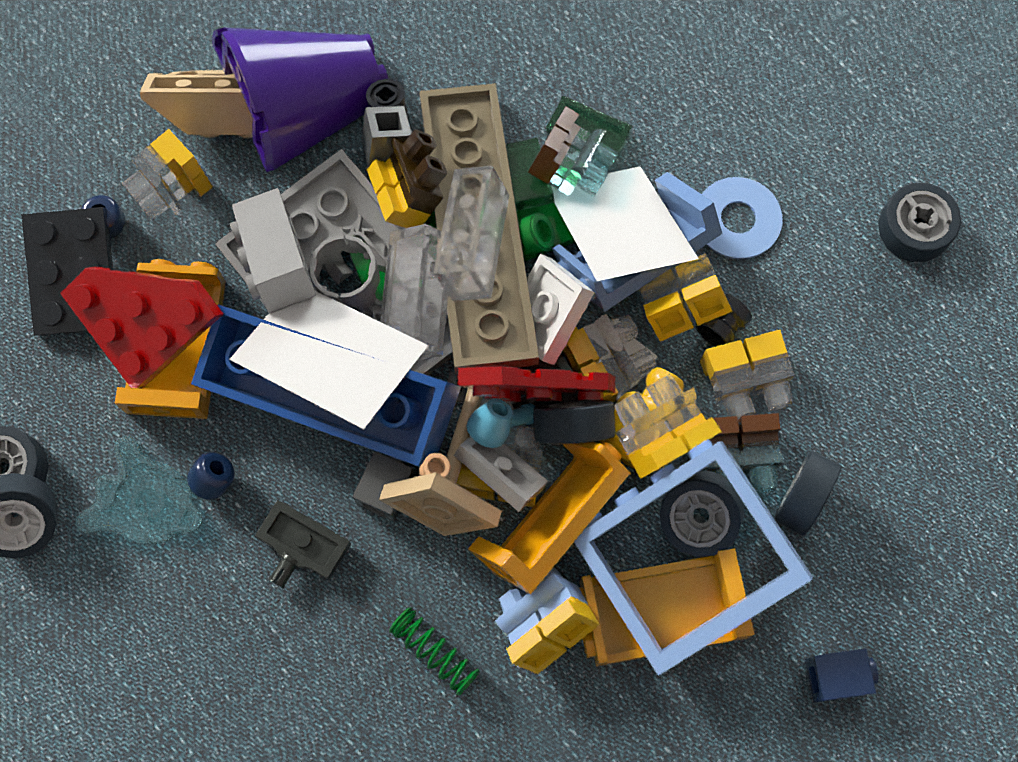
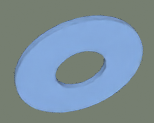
[702,177,783,259]

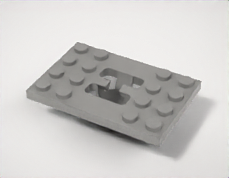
[215,149,453,375]

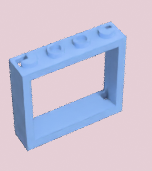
[574,439,813,676]

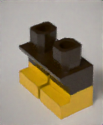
[367,129,448,232]

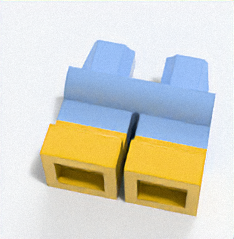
[495,567,600,674]

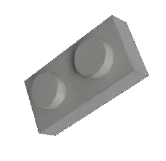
[454,437,548,512]

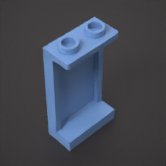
[552,172,723,312]

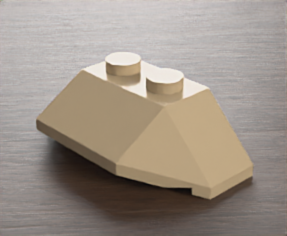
[140,70,253,138]

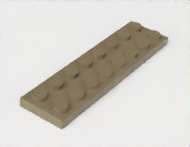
[419,83,539,374]

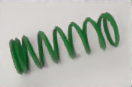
[389,607,480,696]

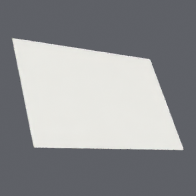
[546,167,699,281]
[230,291,428,429]

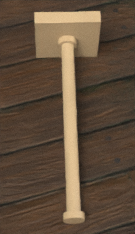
[379,388,502,536]

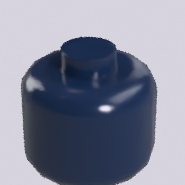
[81,195,125,239]
[187,452,235,500]

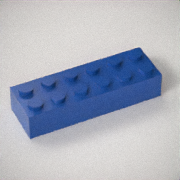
[191,304,461,466]

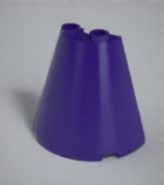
[212,27,388,172]

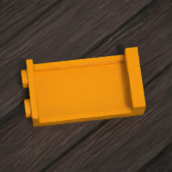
[115,259,226,419]
[468,441,630,594]
[579,548,755,667]

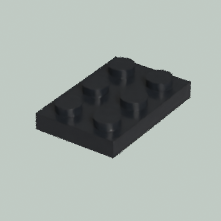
[21,207,113,336]

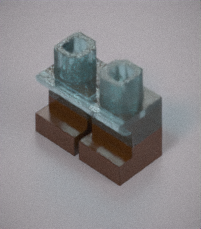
[527,106,618,197]
[701,413,784,494]

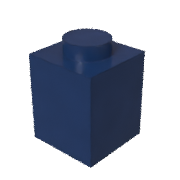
[805,648,879,703]

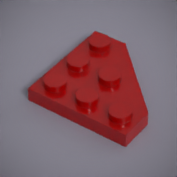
[60,267,224,389]
[458,367,615,403]

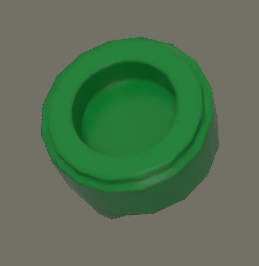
[519,212,555,256]

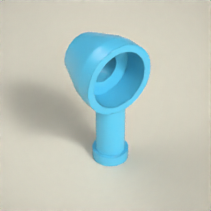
[467,399,535,448]

